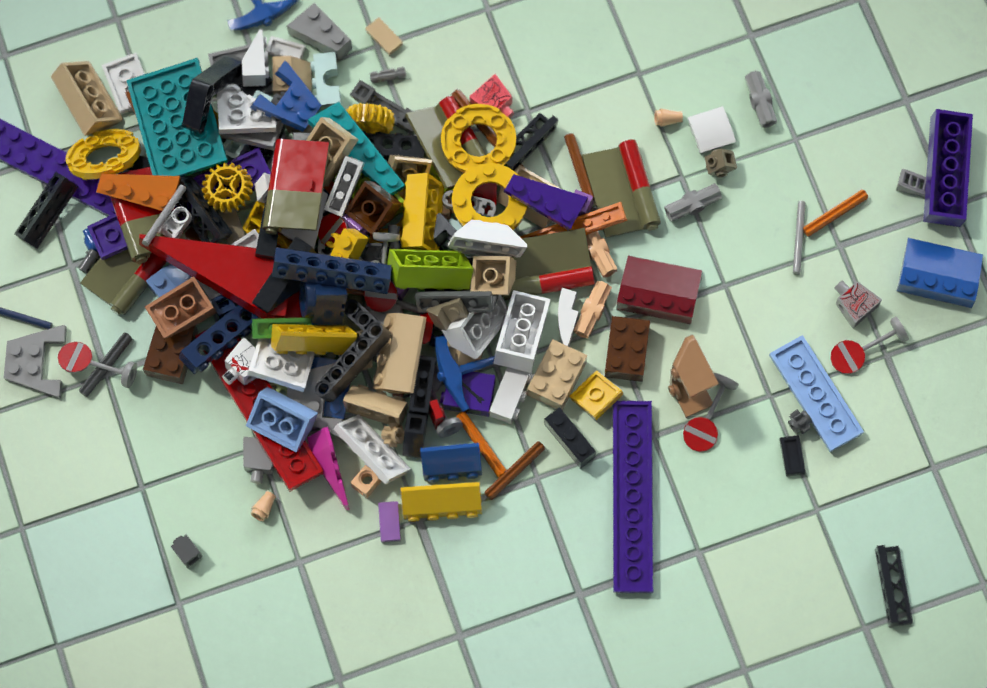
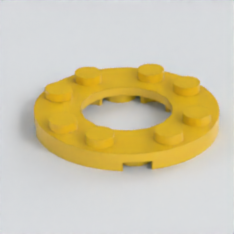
[441,104,516,173]
[66,129,141,180]
[452,163,528,230]

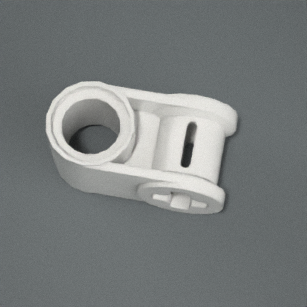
[157,207,192,239]

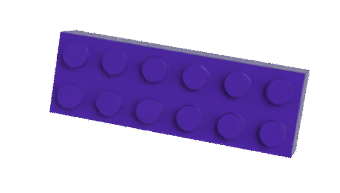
[923,109,973,227]

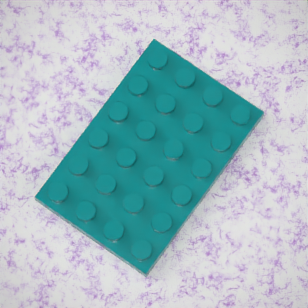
[126,57,228,177]

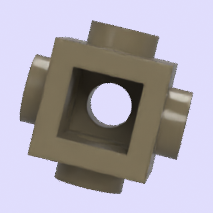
[705,148,737,178]

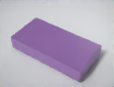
[378,501,401,542]

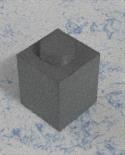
[171,535,203,568]

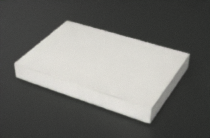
[102,53,144,115]

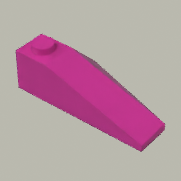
[307,427,350,510]

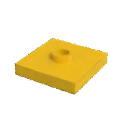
[569,370,624,420]

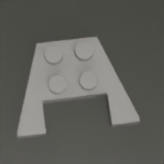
[4,325,67,399]
[287,364,343,436]

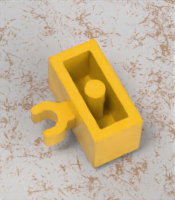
[326,229,369,260]

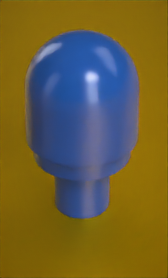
[83,228,98,252]

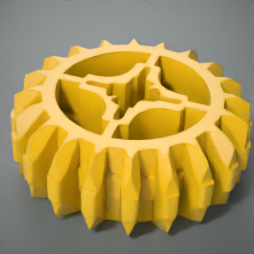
[346,103,395,134]
[202,162,253,213]

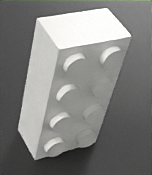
[494,290,550,373]

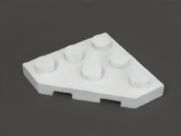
[217,84,276,134]

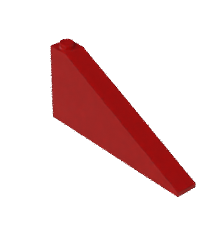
[139,234,288,318]

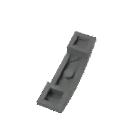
[350,80,413,133]

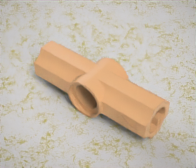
[586,231,617,278]
[573,281,612,338]

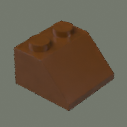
[345,181,402,235]

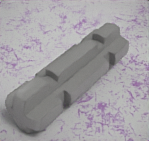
[370,67,406,83]

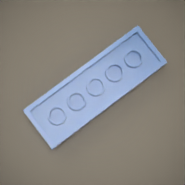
[769,335,864,452]

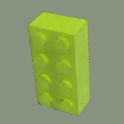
[387,249,473,291]

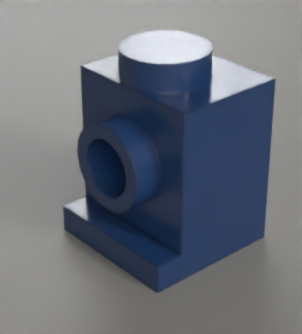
[211,295,236,319]

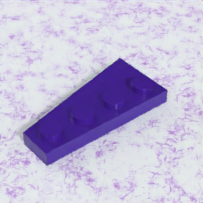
[503,174,588,231]

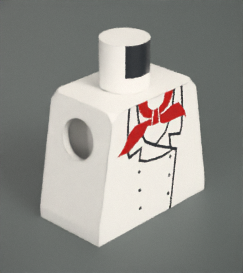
[222,338,257,385]

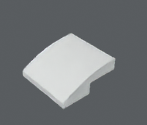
[687,106,736,153]

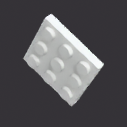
[247,338,315,392]

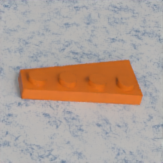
[96,174,181,211]

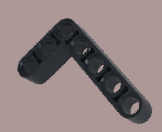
[182,56,242,134]
[315,299,391,402]

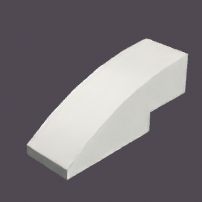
[558,288,579,346]

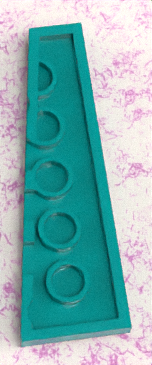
[308,101,405,196]

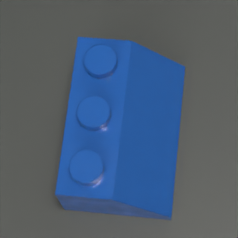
[420,443,482,483]

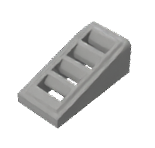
[896,169,926,197]

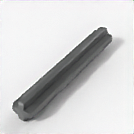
[79,332,132,397]

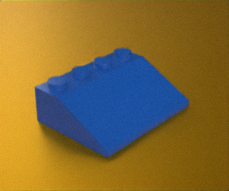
[897,238,983,308]

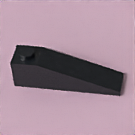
[252,237,317,313]

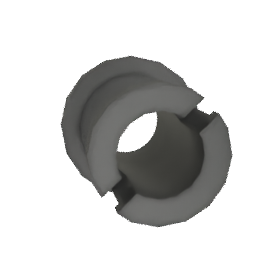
[77,249,99,274]

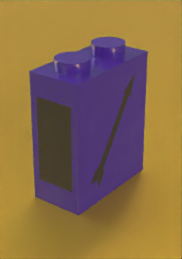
[440,372,496,417]

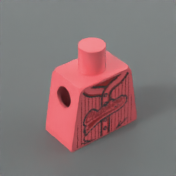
[469,74,514,118]

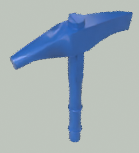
[228,0,299,30]
[435,336,495,412]

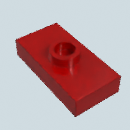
[429,399,445,430]

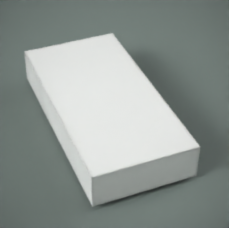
[265,36,306,59]

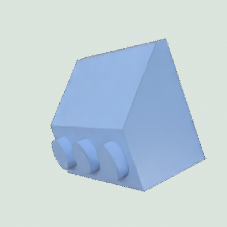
[246,387,318,452]

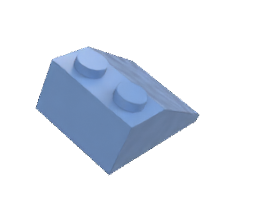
[146,264,204,298]

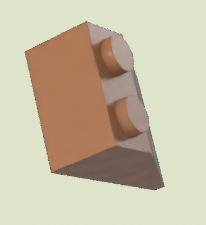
[145,276,217,339]

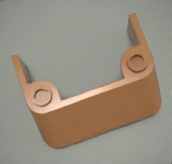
[668,335,719,418]

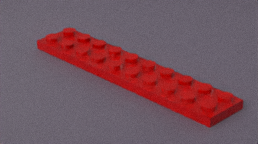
[195,327,324,492]

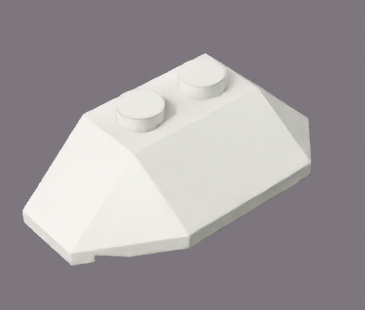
[448,220,527,257]

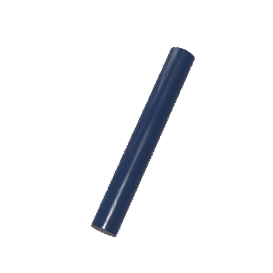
[0,307,53,329]

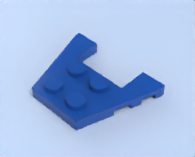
[250,61,322,132]

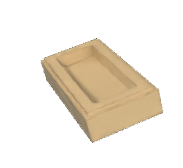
[365,17,403,56]

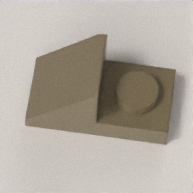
[426,298,469,331]

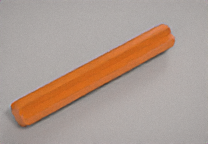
[803,190,868,236]
[456,411,506,477]

